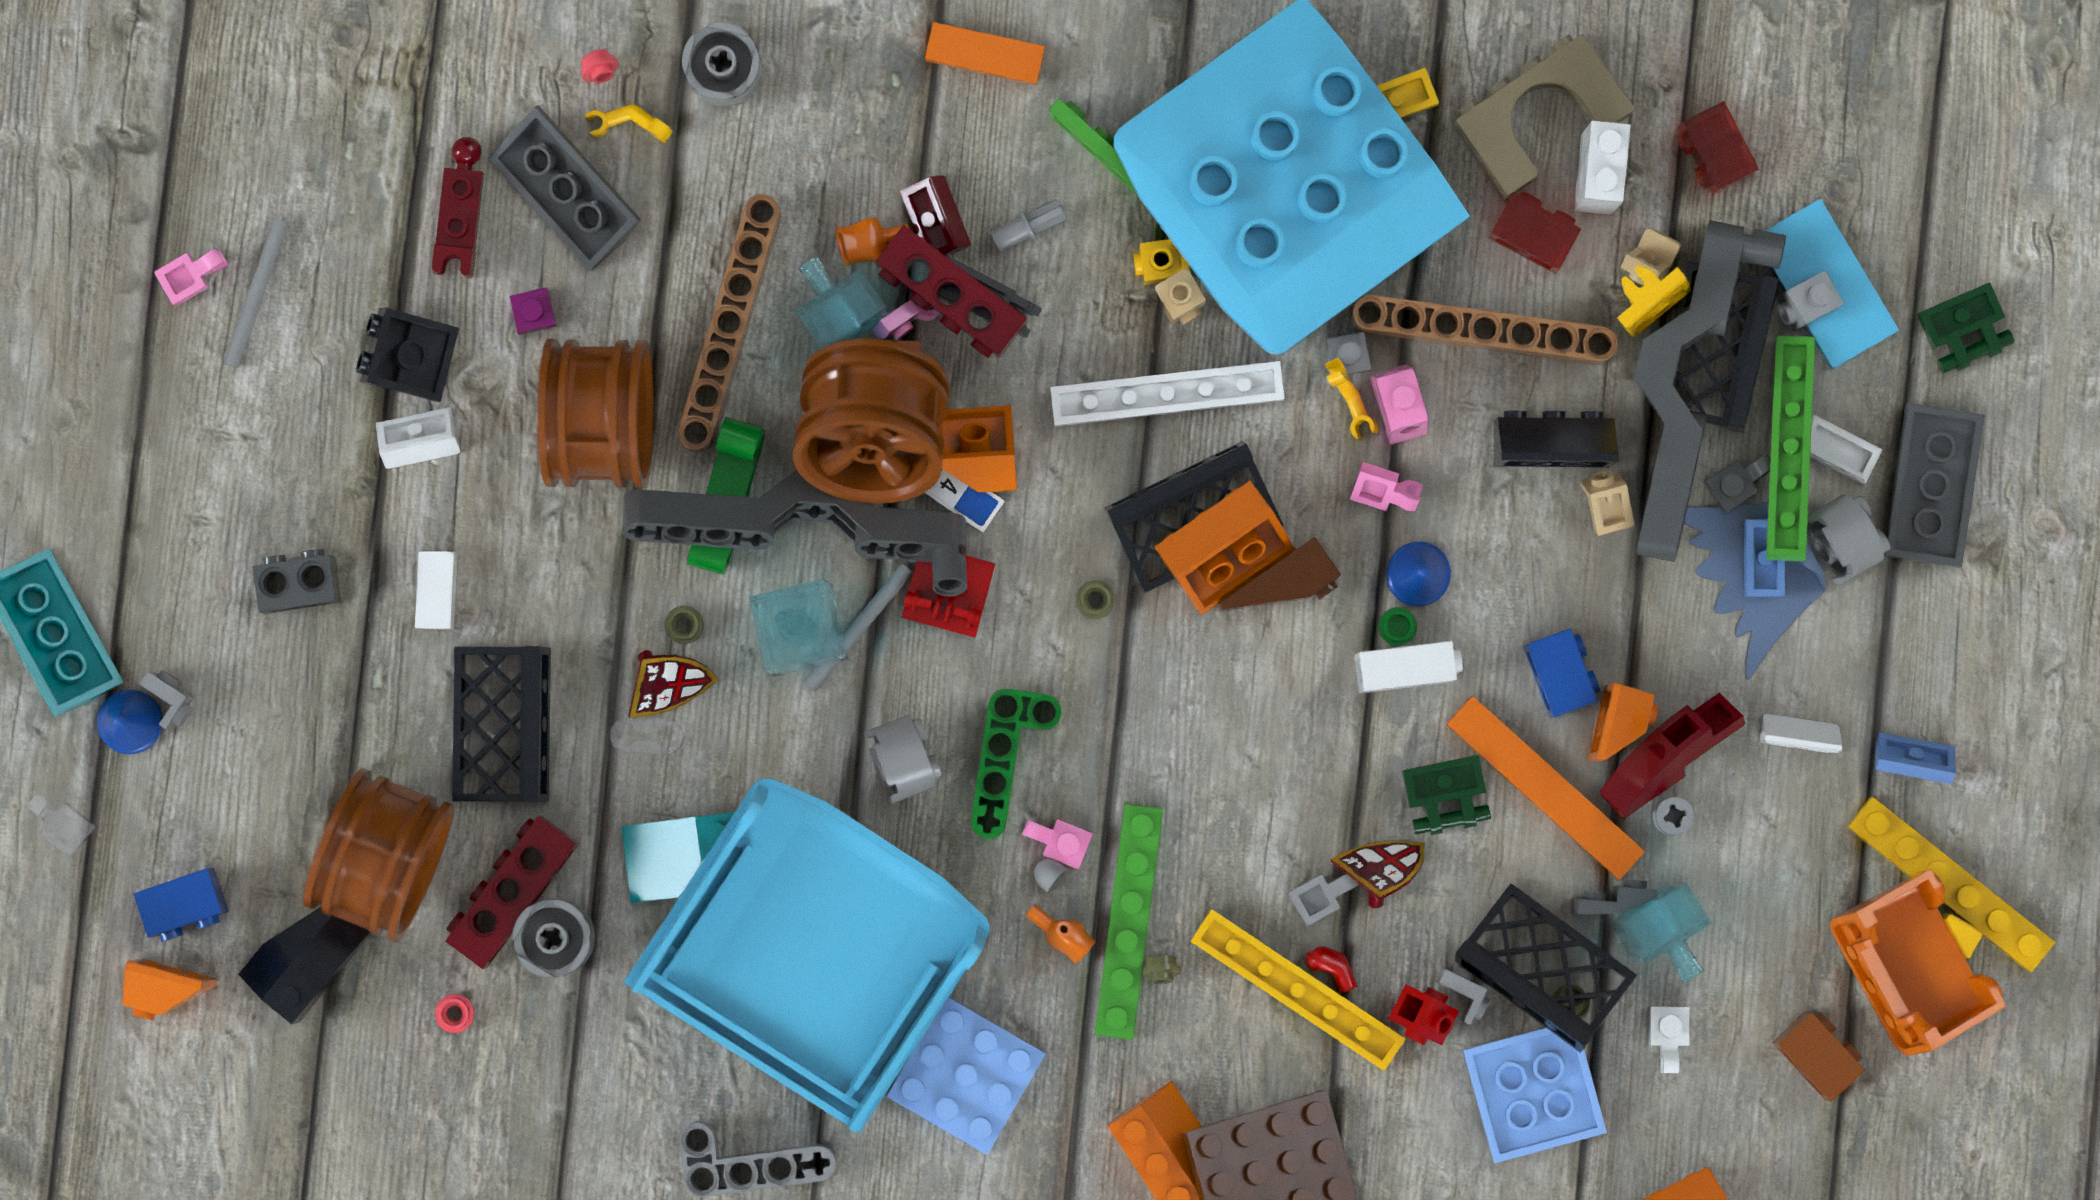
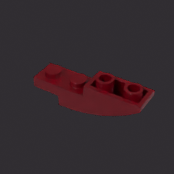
[1600,693,1745,819]

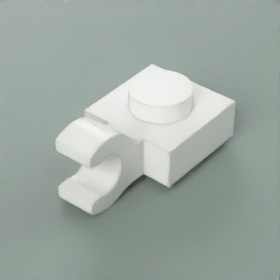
[1649,1006,1689,1073]

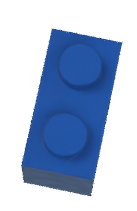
[1523,628,1600,718]
[133,868,229,942]

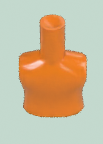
[836,217,909,266]
[1025,904,1096,964]

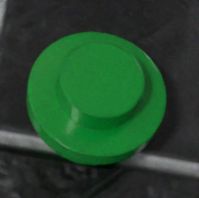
[1378,607,1417,646]

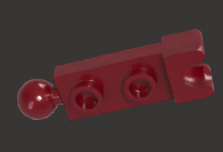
[432,137,484,279]

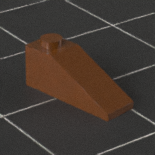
[1218,537,1341,611]

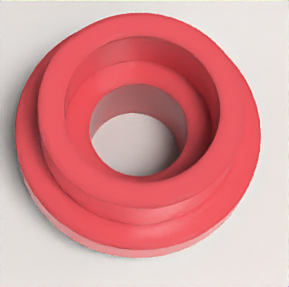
[581,49,618,84]
[435,994,474,1033]

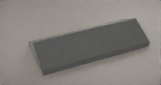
[488,105,641,271]

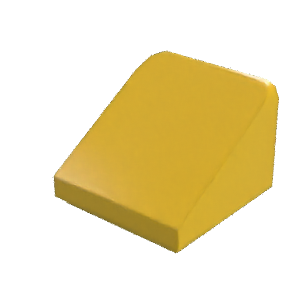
[1941,913,1983,959]

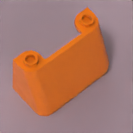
[1830,869,2007,1056]

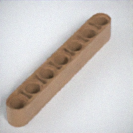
[678,194,781,453]
[1350,295,1618,365]

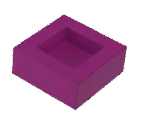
[509,287,557,335]

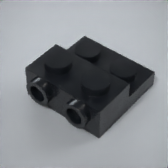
[356,307,459,402]

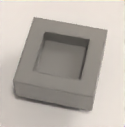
[1326,332,1371,375]

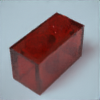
[1677,101,1759,196]
[1488,192,1581,274]

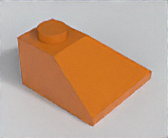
[938,405,1017,493]
[1588,683,1659,762]
[122,959,217,1020]

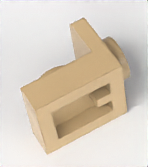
[1581,471,1635,536]

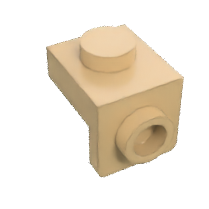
[1620,227,1681,285]
[1155,268,1206,326]

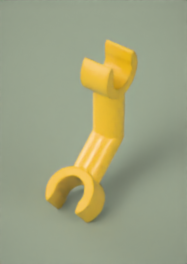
[584,104,673,143]
[1324,358,1379,440]

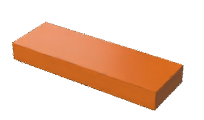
[925,22,1045,85]

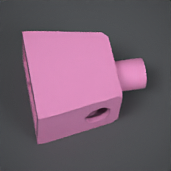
[1369,365,1429,445]

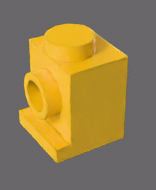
[1133,239,1191,285]

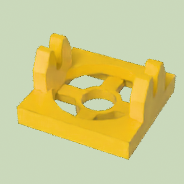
[1617,265,1692,338]

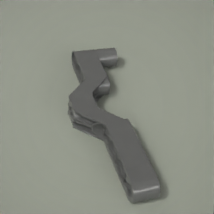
[1635,220,1786,562]
[622,469,967,596]

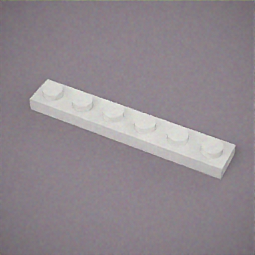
[1050,361,1285,427]

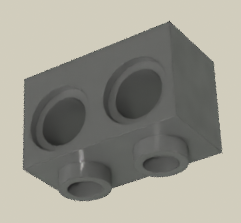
[252,549,342,614]

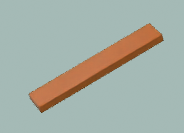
[1446,696,1645,880]

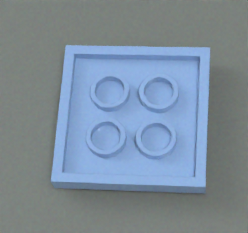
[887,997,1046,1155]
[1462,1027,1607,1164]

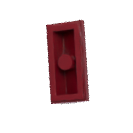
[900,175,971,256]

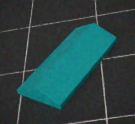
[0,548,124,717]

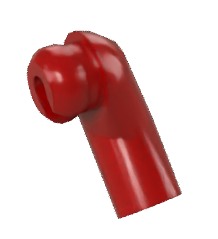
[1305,946,1358,993]

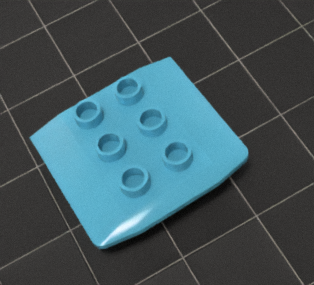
[1113,0,1470,355]
[624,778,990,1133]

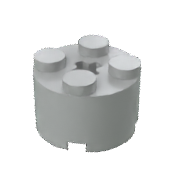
[682,22,762,107]
[1807,495,1890,585]
[864,715,942,804]
[513,899,595,977]

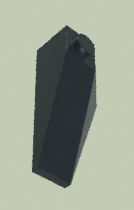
[238,907,372,1025]

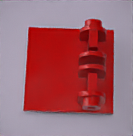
[901,555,996,638]

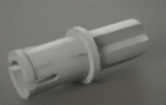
[990,200,1067,253]

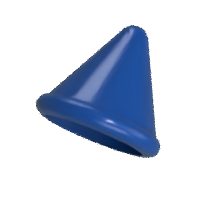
[1386,542,1451,606]
[97,690,163,755]

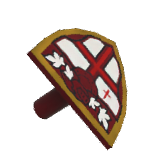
[628,650,719,718]
[1331,840,1425,908]

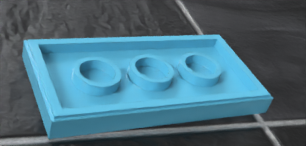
[1765,198,1899,370]

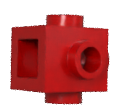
[1388,984,1459,1046]

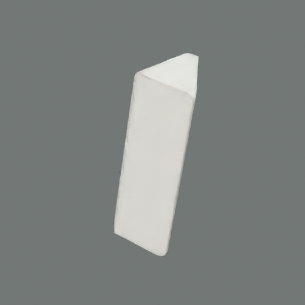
[376,407,460,469]
[415,551,458,630]
[1759,714,1842,754]

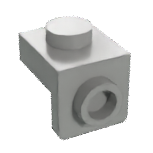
[1776,270,1844,332]
[139,670,193,730]
[1436,965,1490,1024]

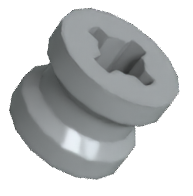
[1652,797,1695,835]

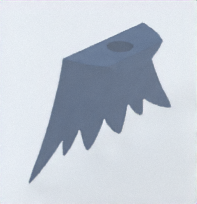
[1684,501,1826,680]

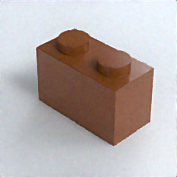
[1772,1011,1865,1102]

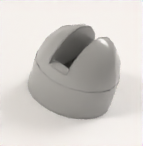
[1034,859,1068,893]

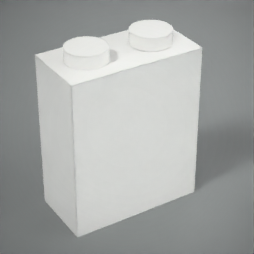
[1573,121,1631,215]
[1354,641,1463,694]

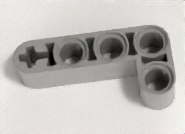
[679,1121,837,1197]

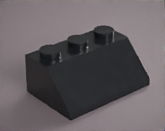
[1494,410,1619,468]

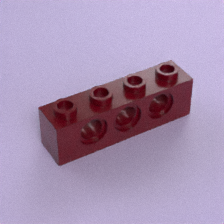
[875,225,1028,359]
[445,816,580,969]

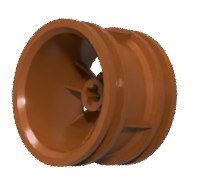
[537,339,654,488]
[793,339,950,503]
[303,768,455,943]

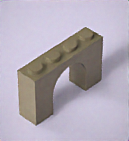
[1452,33,1635,201]

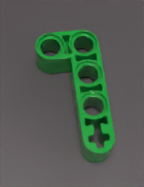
[687,417,766,575]
[971,689,1062,839]

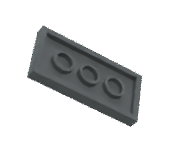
[1884,403,1985,568]

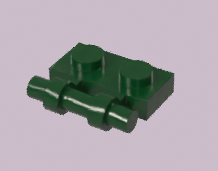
[1917,282,2015,373]
[1402,755,1491,836]

